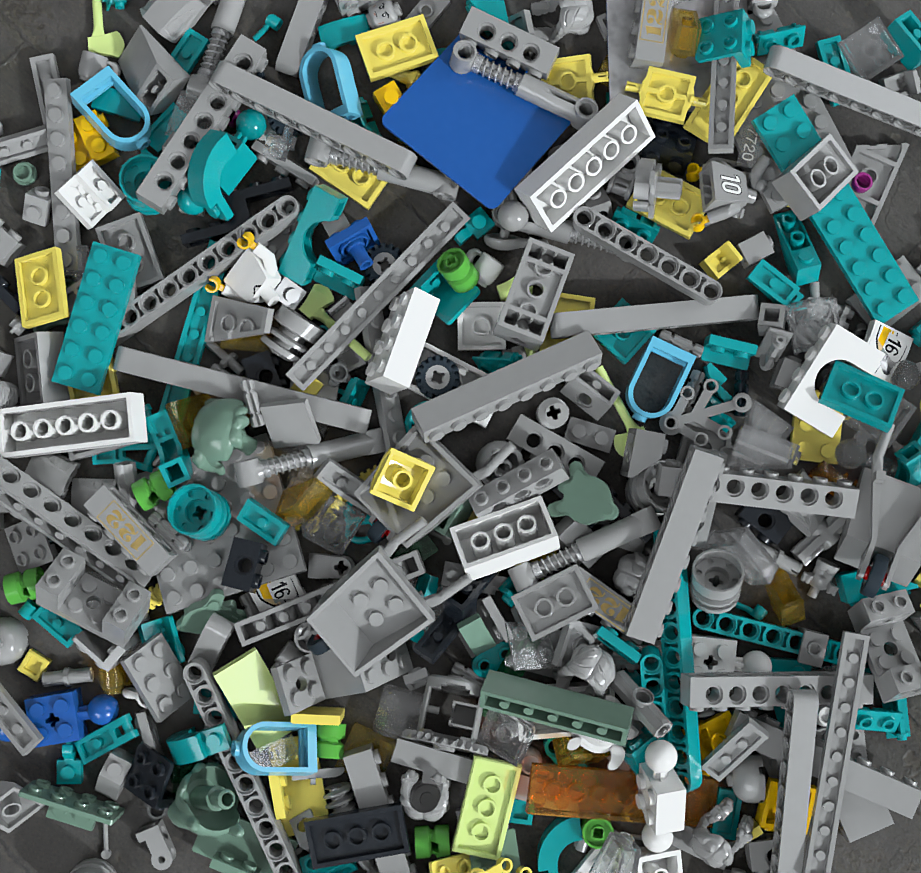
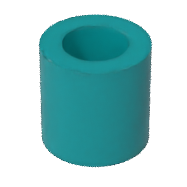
[18,599,39,620]

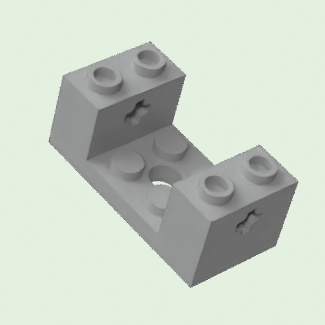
[492,237,575,352]
[35,548,151,648]
[847,589,921,703]

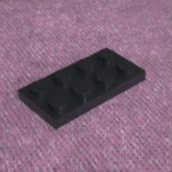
[304,802,411,870]

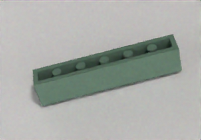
[480,669,634,747]

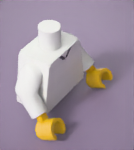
[205,232,281,306]

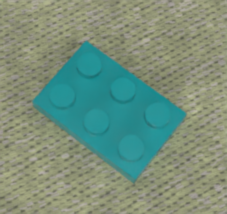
[818,360,905,433]

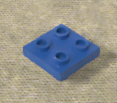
[324,217,381,270]

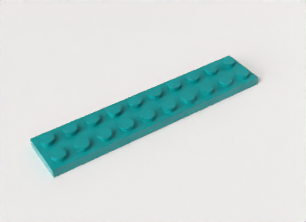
[751,94,919,323]

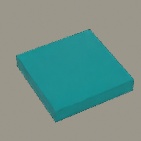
[593,298,657,365]

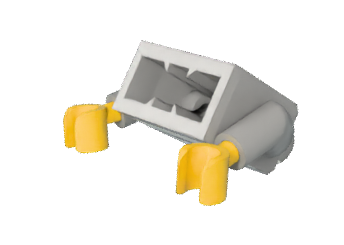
[686,160,757,232]

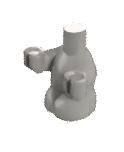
[800,557,840,599]

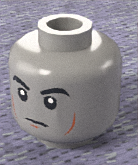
[366,0,403,30]

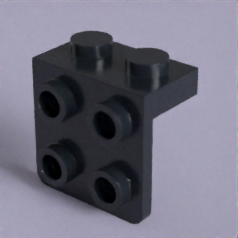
[640,118,698,176]
[123,743,176,810]

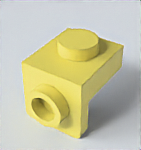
[699,241,743,280]

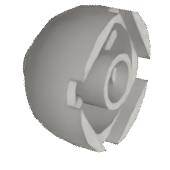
[475,441,525,484]
[0,617,29,666]
[726,753,766,803]

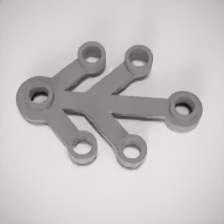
[659,379,752,447]

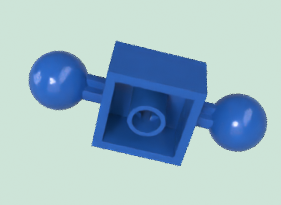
[0,687,119,748]

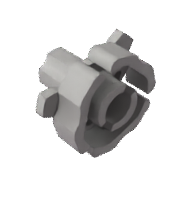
[633,158,683,219]

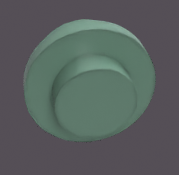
[13,162,37,186]

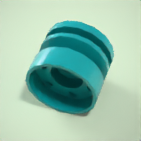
[119,154,172,215]
[167,483,231,541]

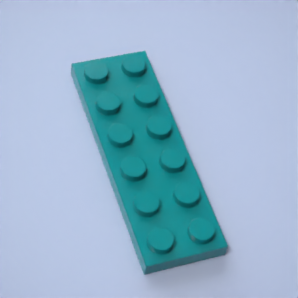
[51,241,142,395]

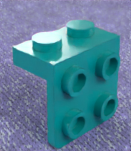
[695,8,755,68]
[409,258,481,325]

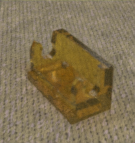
[552,737,611,767]

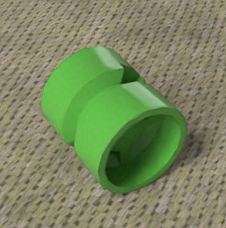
[437,248,479,293]
[131,469,177,511]
[3,567,44,605]
[316,723,346,759]
[580,808,614,849]
[415,824,451,859]

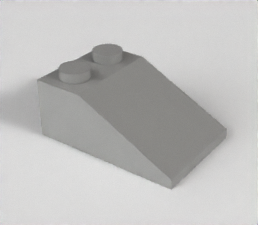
[771,133,859,221]

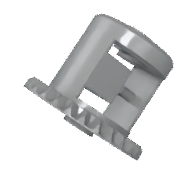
[401,674,489,756]

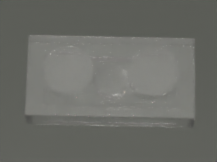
[248,734,299,777]

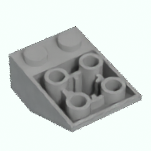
[118,25,191,115]

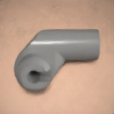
[750,155,771,193]

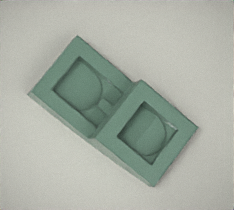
[457,613,497,656]

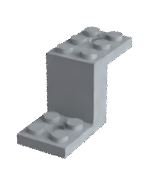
[270,642,413,716]

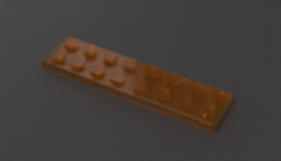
[525,762,718,828]

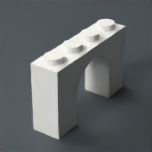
[777,322,885,438]

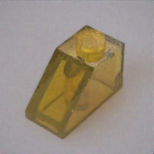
[669,8,702,58]
[275,478,333,527]
[761,568,806,627]

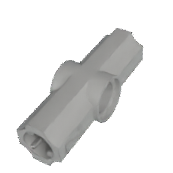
[790,516,846,566]
[609,670,673,739]

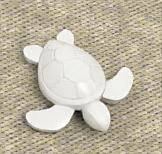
[567,695,639,770]

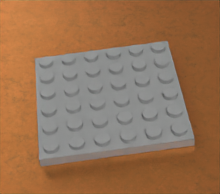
[137,433,307,614]

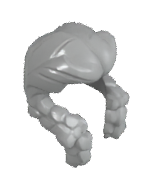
[530,0,594,44]
[613,551,649,600]
[554,644,616,698]
[400,769,450,822]
[692,797,754,868]

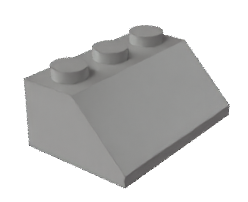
[14,332,70,406]

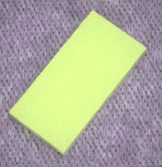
[212,647,292,752]
[451,754,522,861]

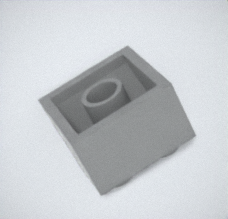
[620,428,668,478]

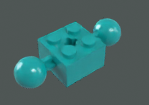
[177,109,267,215]

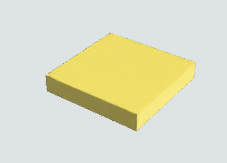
[291,706,345,726]

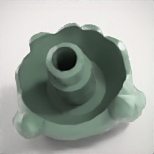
[191,398,258,476]
[167,762,245,838]

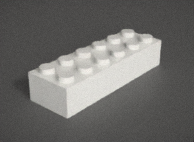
[514,93,655,232]
[0,392,148,458]

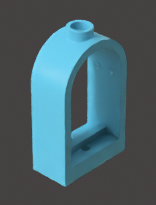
[299,42,363,122]
[70,66,151,151]
[625,336,697,423]
[231,721,318,776]

